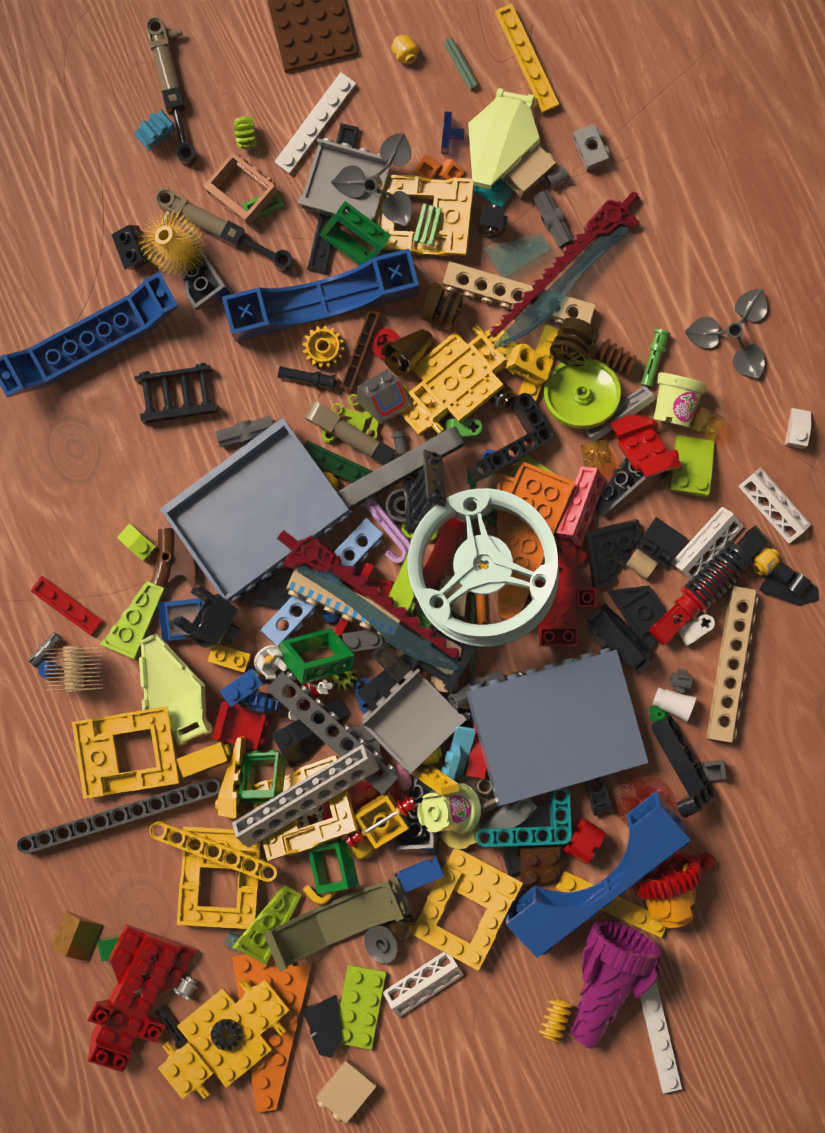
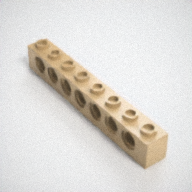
[443,261,595,325]
[706,586,758,743]

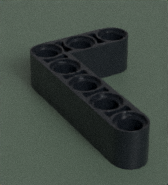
[470,393,553,481]
[651,715,716,818]

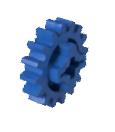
[240,690,282,714]

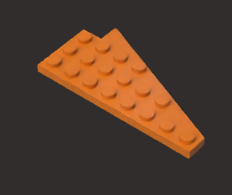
[497,461,575,620]
[232,954,312,1113]

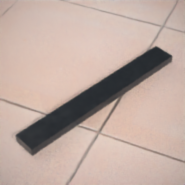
[307,123,359,274]

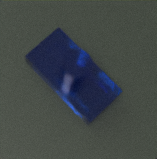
[441,111,465,154]

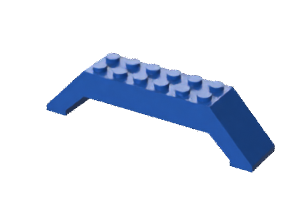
[0,272,178,398]

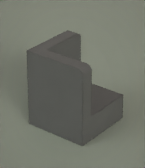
[701,760,726,781]

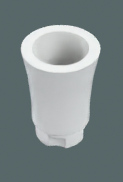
[652,688,696,722]

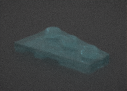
[482,233,551,278]

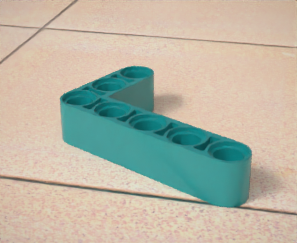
[474,787,572,847]

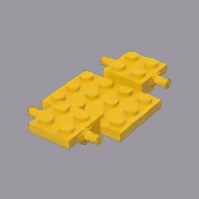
[400,324,518,437]
[158,978,290,1099]

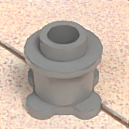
[174,976,198,1002]

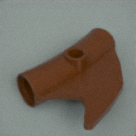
[151,528,196,588]

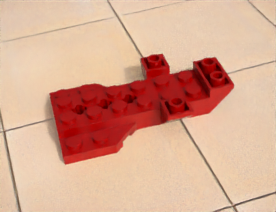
[524,512,597,647]
[87,924,196,1072]

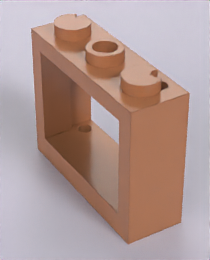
[203,152,278,226]

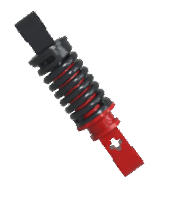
[649,525,770,645]

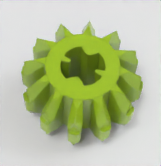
[234,116,257,149]
[330,663,358,691]

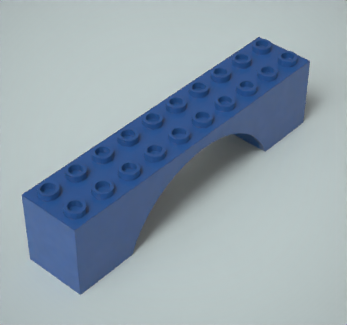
[222,249,419,343]
[506,791,691,958]

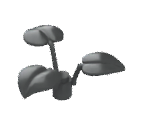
[331,133,412,226]
[685,289,767,378]

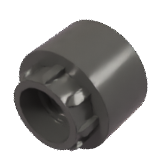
[386,489,406,523]

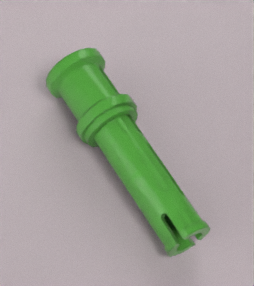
[641,329,671,388]

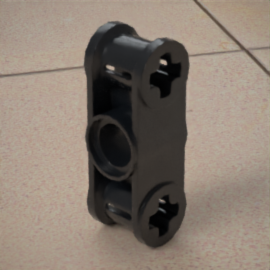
[585,776,613,816]

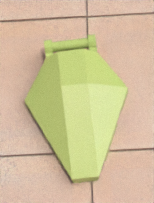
[468,88,540,189]
[139,634,212,746]

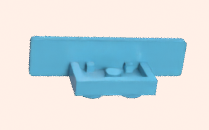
[441,726,475,783]

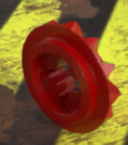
[370,328,400,359]

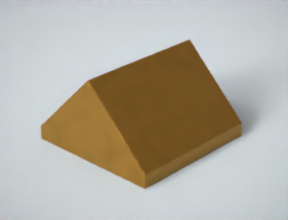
[51,910,102,961]

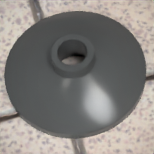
[364,926,398,963]

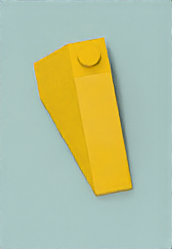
[215,736,246,818]

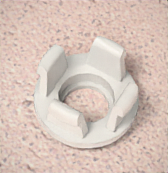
[254,645,288,680]

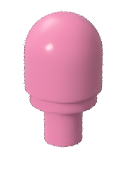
[396,764,412,790]

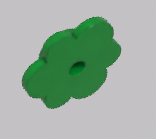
[649,705,669,722]

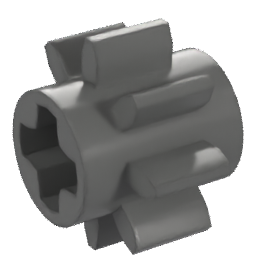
[670,669,692,693]

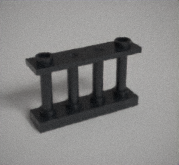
[134,363,219,424]
[404,449,446,534]
[409,603,489,693]

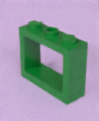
[319,201,391,265]
[280,628,355,684]

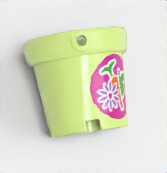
[653,372,707,428]
[417,783,481,834]

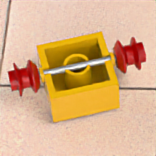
[345,791,418,849]

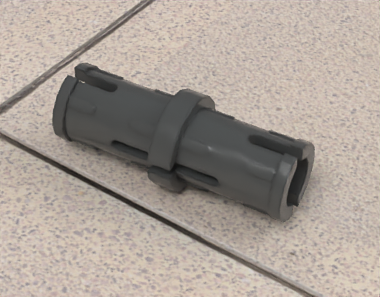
[27,632,63,668]

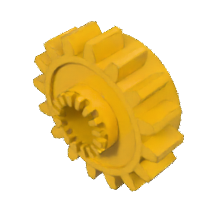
[302,326,344,368]

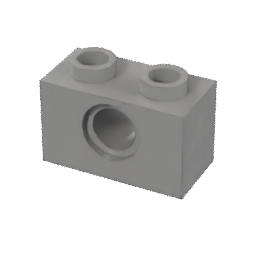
[572,124,610,171]

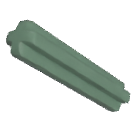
[444,38,478,90]

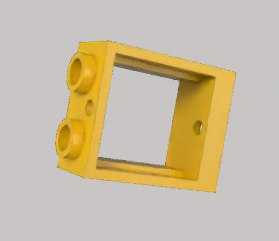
[177,742,232,777]

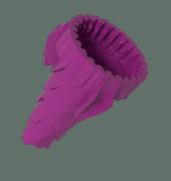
[569,919,662,1049]

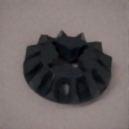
[210,1019,242,1051]

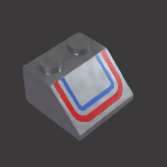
[357,369,411,425]

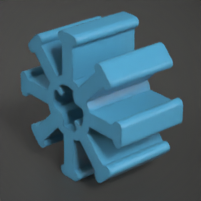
[134,110,176,151]

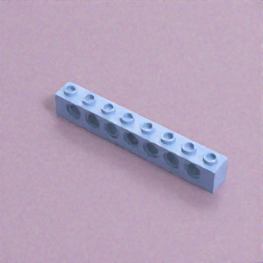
[260,518,383,646]

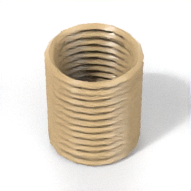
[626,549,658,579]

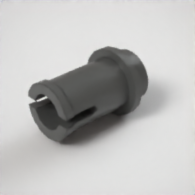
[391,430,408,455]

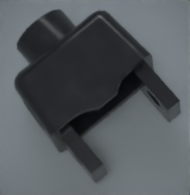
[172,585,240,648]

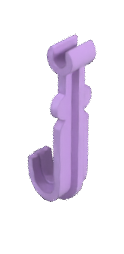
[361,496,410,563]

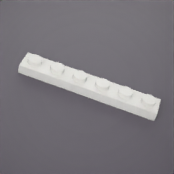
[274,72,356,175]
[640,982,682,1094]

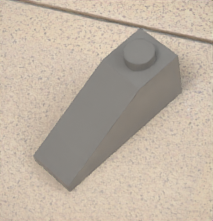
[479,798,537,839]

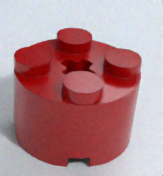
[562,817,606,865]

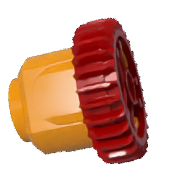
[631,852,703,928]

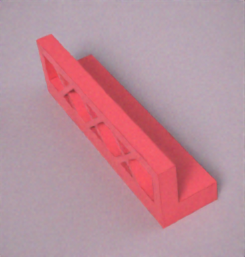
[556,466,606,546]

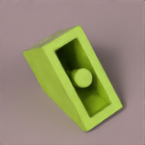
[117,523,157,563]

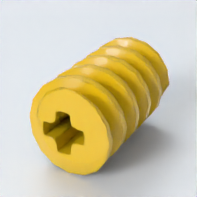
[539,998,574,1043]

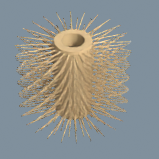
[44,646,103,692]

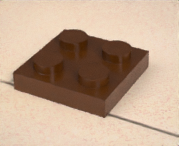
[520,844,560,885]

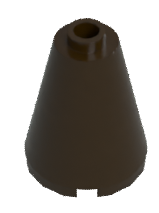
[381,329,433,377]

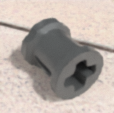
[545,165,570,190]

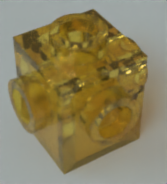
[581,440,611,469]

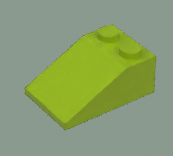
[668,435,714,497]
[389,554,417,617]

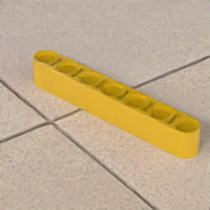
[149,821,278,882]

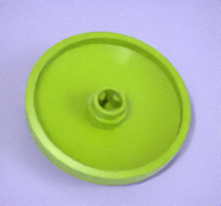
[544,358,621,429]

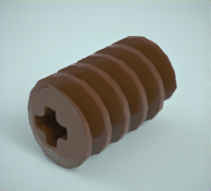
[594,339,637,377]

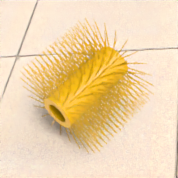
[139,209,206,277]

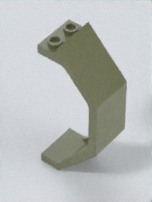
[264,877,412,972]

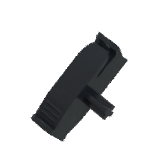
[587,604,656,674]

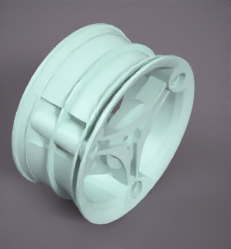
[408,488,559,647]

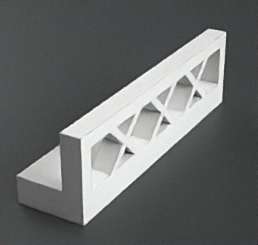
[738,467,811,543]
[672,507,744,580]
[383,952,464,1017]

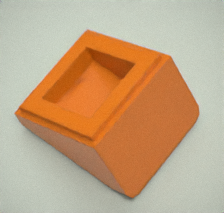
[414,155,442,179]
[437,159,466,180]

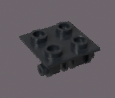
[635,517,687,569]

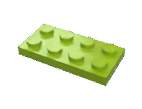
[339,964,386,1050]

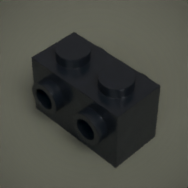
[478,205,508,238]
[111,225,152,270]

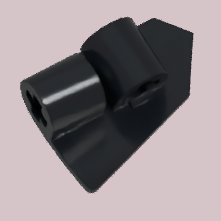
[759,560,818,605]
[302,995,342,1058]

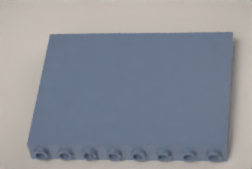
[160,417,352,603]
[466,648,648,806]

